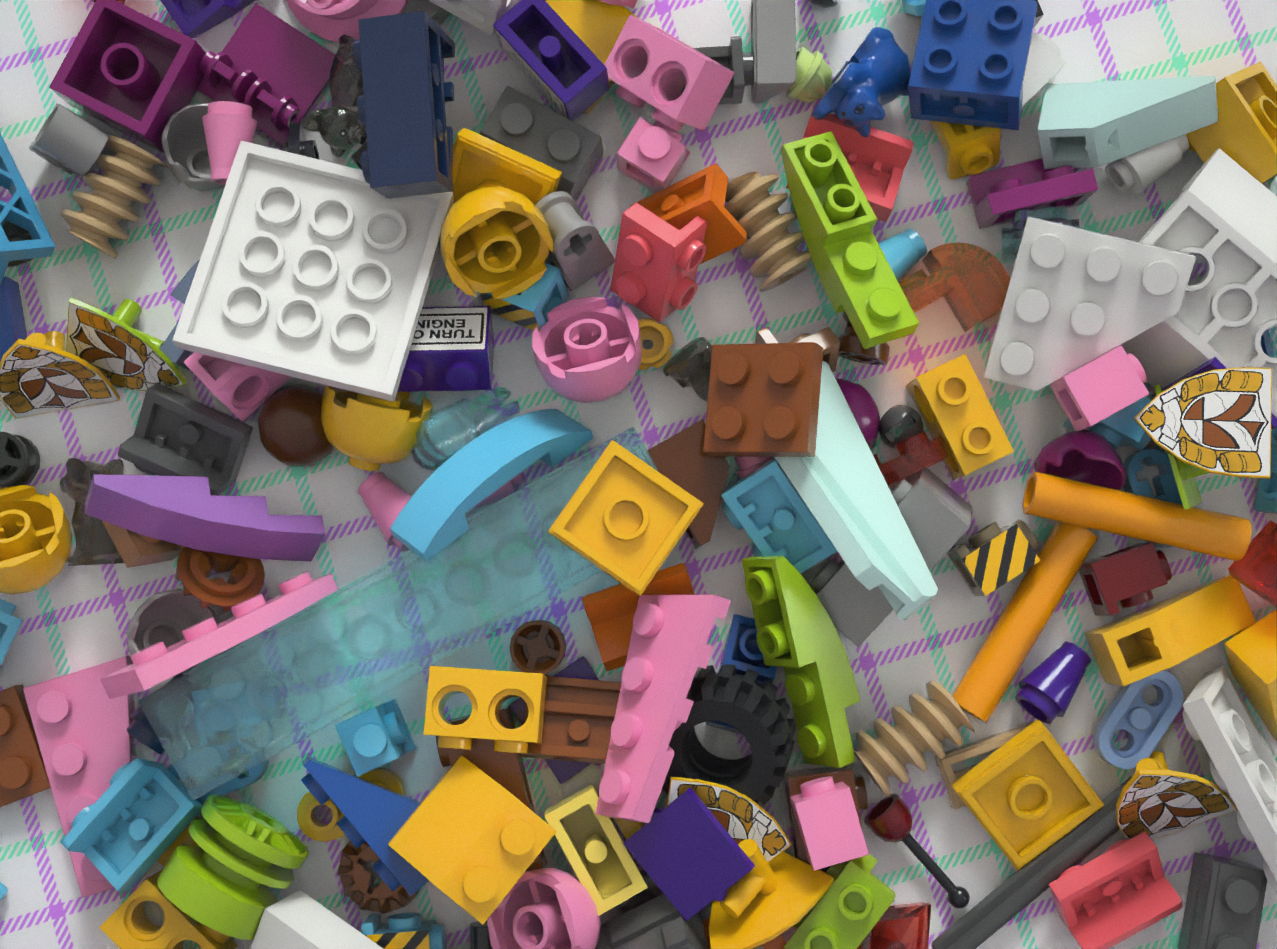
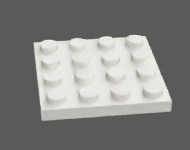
[172,141,454,402]

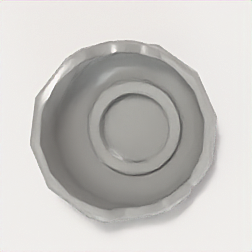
[162,103,225,192]
[126,588,215,676]

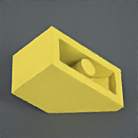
[544,783,648,916]

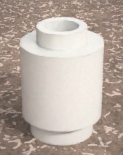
[1105,135,1189,194]

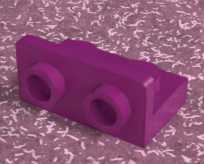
[967,158,1098,229]

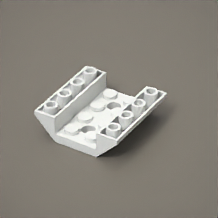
[1110,148,1277,418]

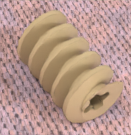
[60,135,169,259]
[725,171,812,292]
[853,680,975,797]

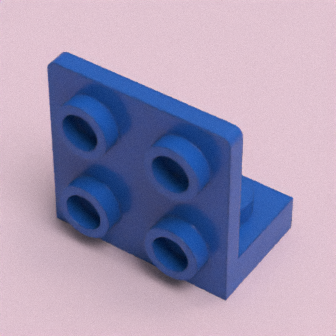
[908,0,1037,130]

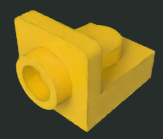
[930,121,1001,180]

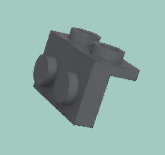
[117,383,253,496]

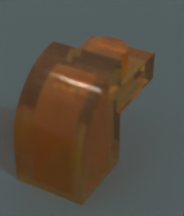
[899,242,1010,332]

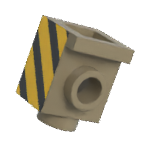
[947,519,1041,596]

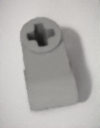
[29,103,109,176]
[535,191,615,291]

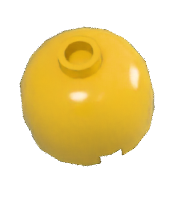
[440,186,554,299]
[321,385,434,471]
[0,485,73,595]

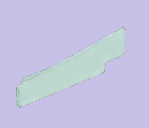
[774,361,938,620]

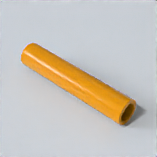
[1022,471,1251,561]
[952,521,1098,723]

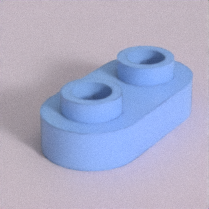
[1093,670,1183,769]

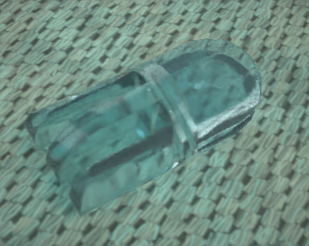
[411,386,520,470]

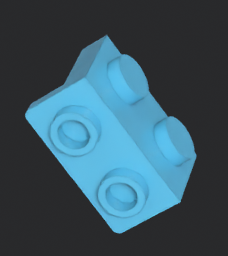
[61,758,202,892]

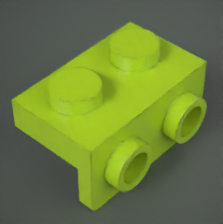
[784,854,896,949]

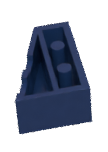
[353,11,455,199]

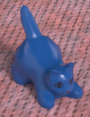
[811,27,911,137]

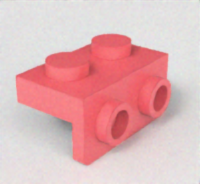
[786,109,914,222]
[610,202,708,323]
[1048,831,1182,949]

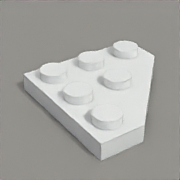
[983,216,1196,391]

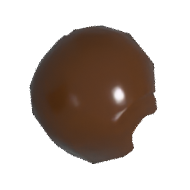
[257,385,334,467]

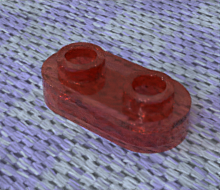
[873,431,949,485]

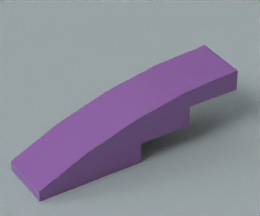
[85,474,325,562]

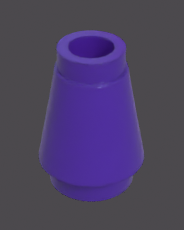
[1015,641,1091,724]

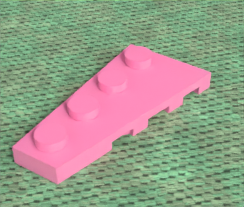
[100,571,340,699]
[595,595,731,824]
[23,656,137,898]

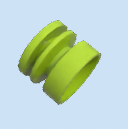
[157,794,310,940]

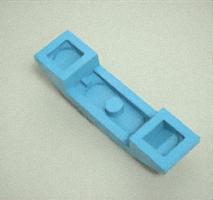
[390,409,593,561]

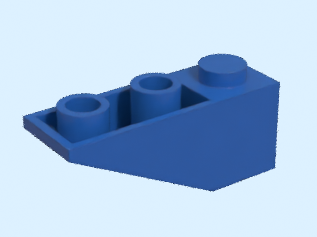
[301,757,429,896]

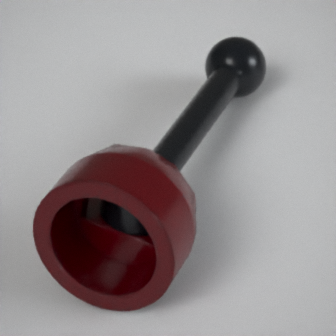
[864,794,970,909]

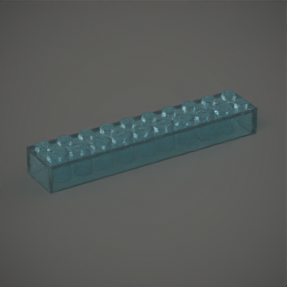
[138,426,660,801]

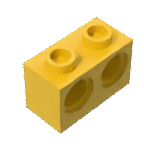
[906,354,1014,480]
[423,666,547,754]
[99,870,238,949]

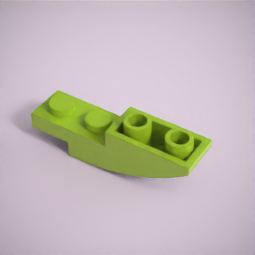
[781,131,919,349]
[741,556,860,768]

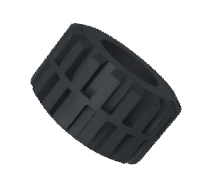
[662,664,795,805]

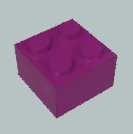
[49,0,206,153]

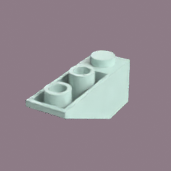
[1037,75,1218,169]

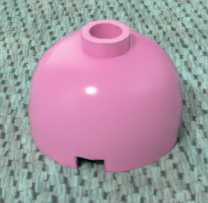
[532,297,642,403]
[487,868,601,949]

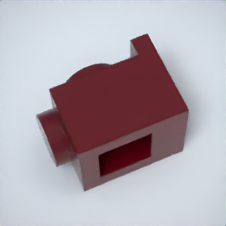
[1079,542,1172,616]

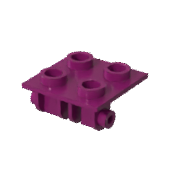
[197,3,343,146]

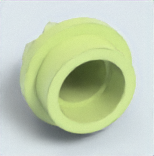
[786,47,832,103]

